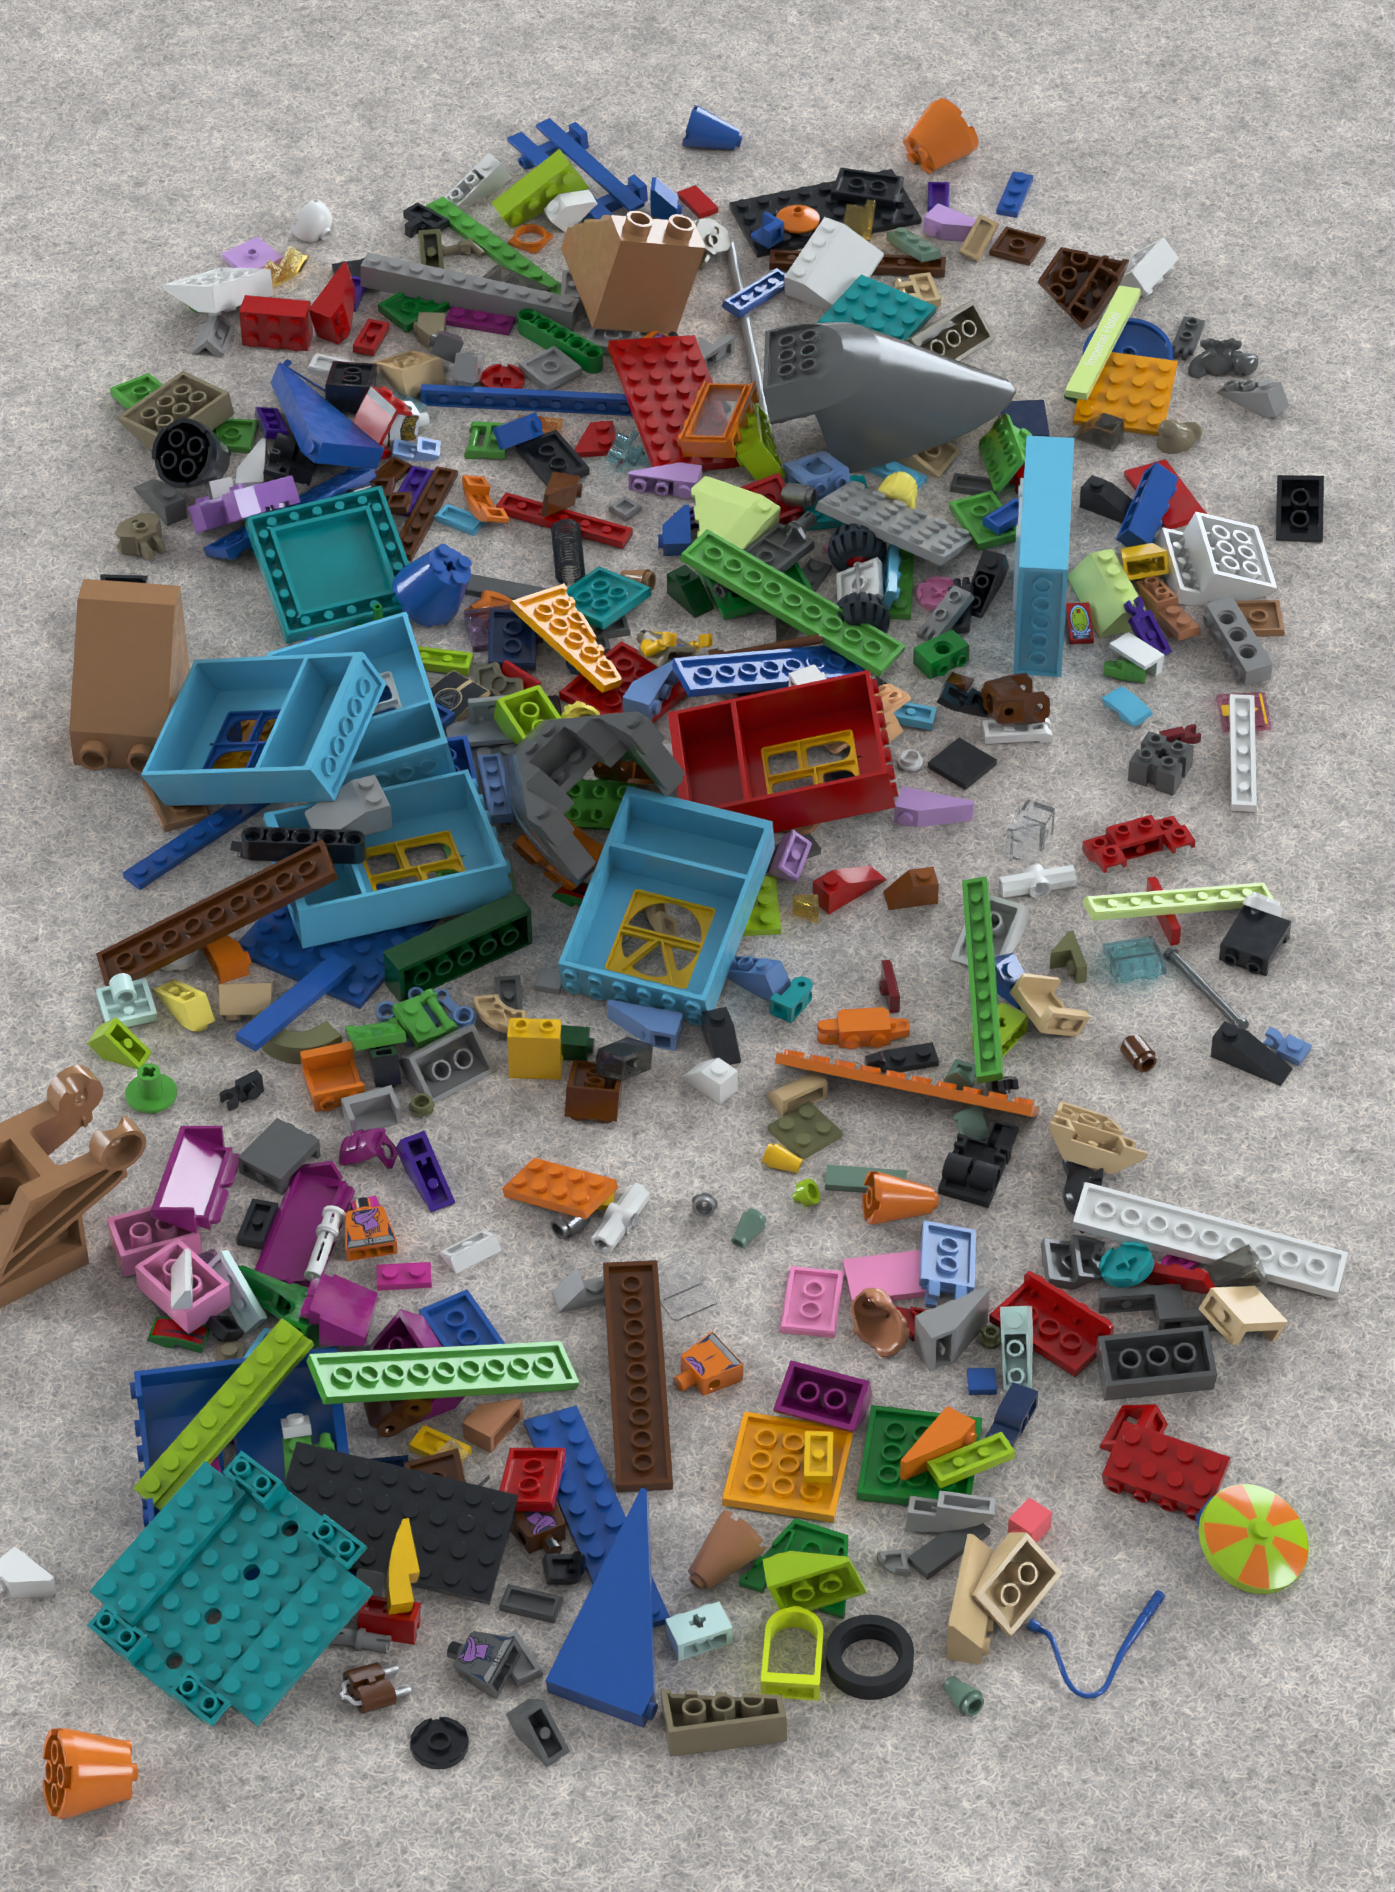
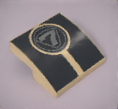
[431,670,491,722]

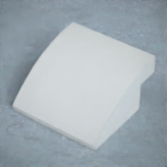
[1155,512,1277,606]

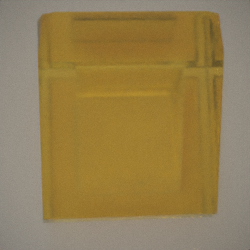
[792,894,819,924]

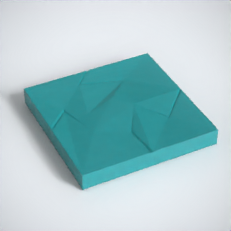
[245,486,409,644]

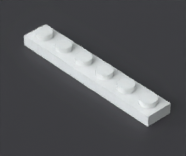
[1229,694,1257,812]

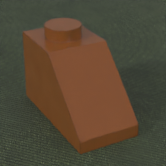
[883,866,939,910]

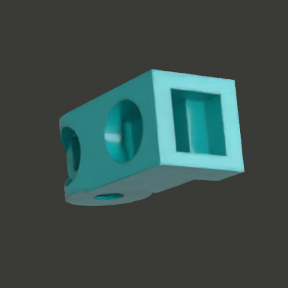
[769,976,813,1023]

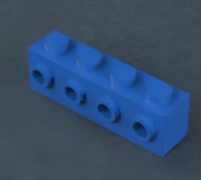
[1116,462,1178,547]

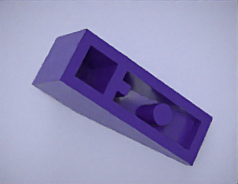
[396,1130,456,1212]

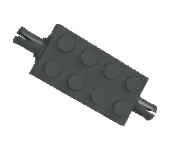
[713,511,817,598]

